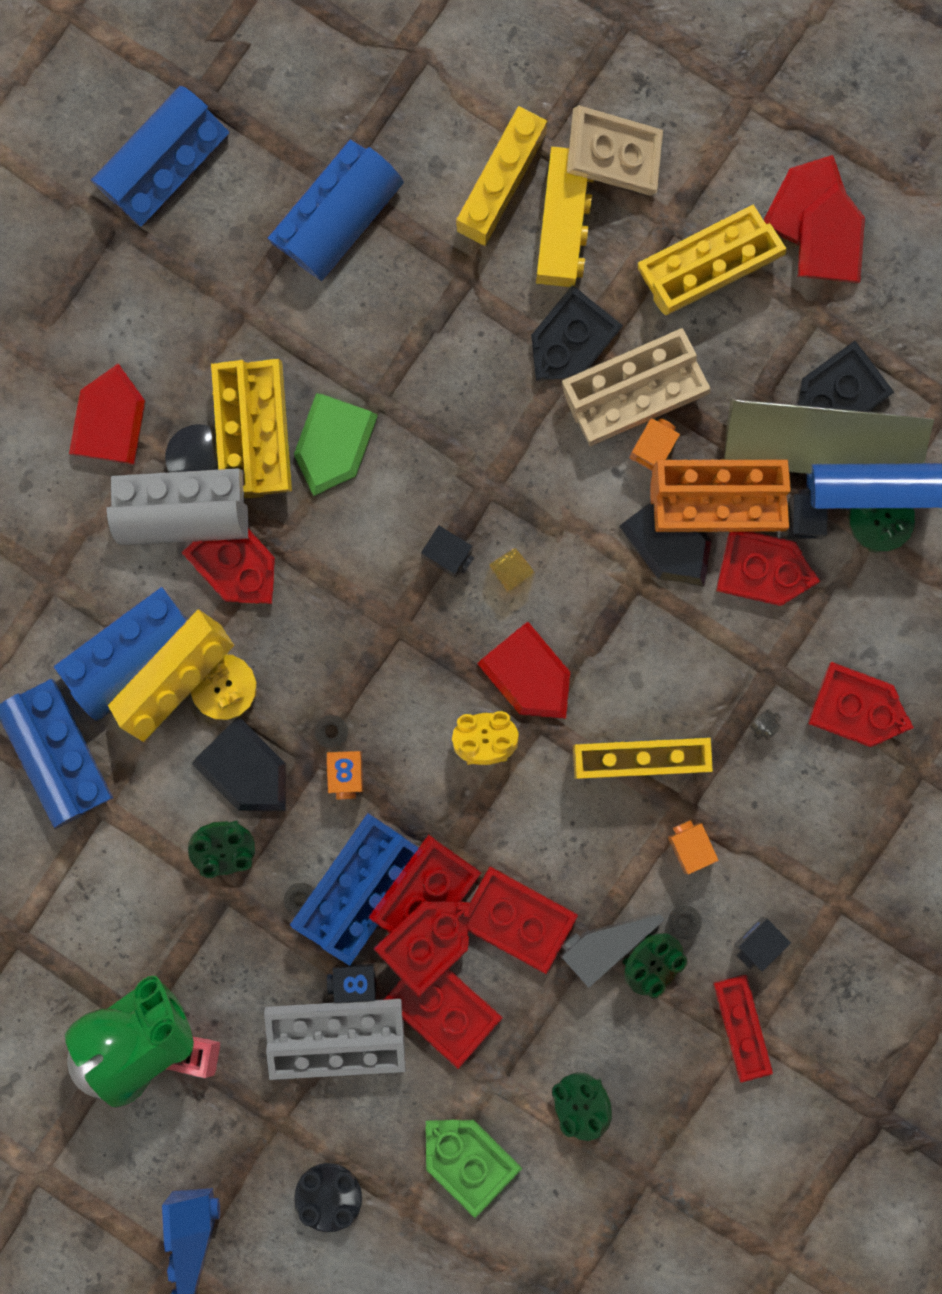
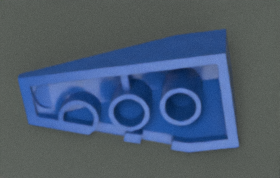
[162,1188,220,1294]

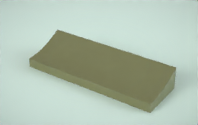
[723,399,934,474]

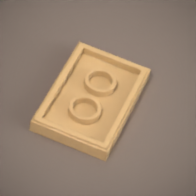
[567,105,663,196]

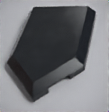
[531,285,623,381]
[798,341,895,412]
[619,503,712,587]
[191,717,286,811]

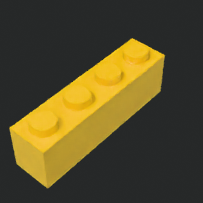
[456,106,547,246]
[536,146,593,287]
[108,609,235,742]
[573,738,713,779]

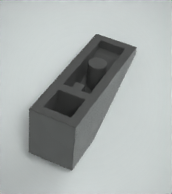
[560,913,665,988]

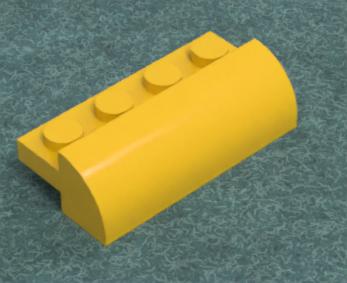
[638,204,786,315]
[211,358,292,498]

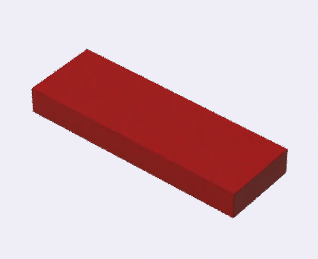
[713,974,773,1083]

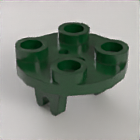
[848,508,915,553]
[188,820,255,878]
[622,933,688,998]
[552,1072,612,1141]

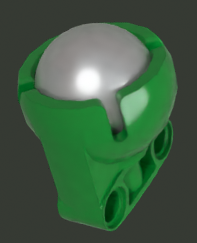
[65,976,194,1108]

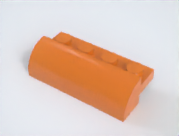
[650,460,790,532]

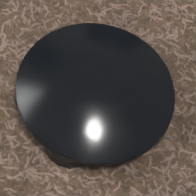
[165,424,218,473]
[294,1163,362,1232]

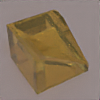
[488,548,535,594]

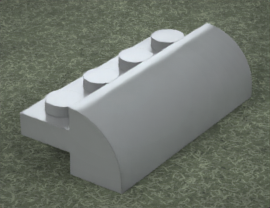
[107,469,248,545]
[264,999,405,1080]

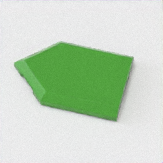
[294,393,378,496]
[426,1120,522,1218]

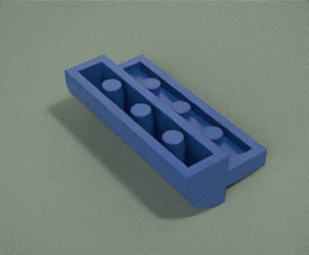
[90,86,230,227]
[268,139,404,281]
[807,463,942,508]
[53,587,188,721]
[0,679,113,829]
[290,813,419,966]

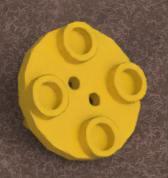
[190,654,257,720]
[452,711,519,765]

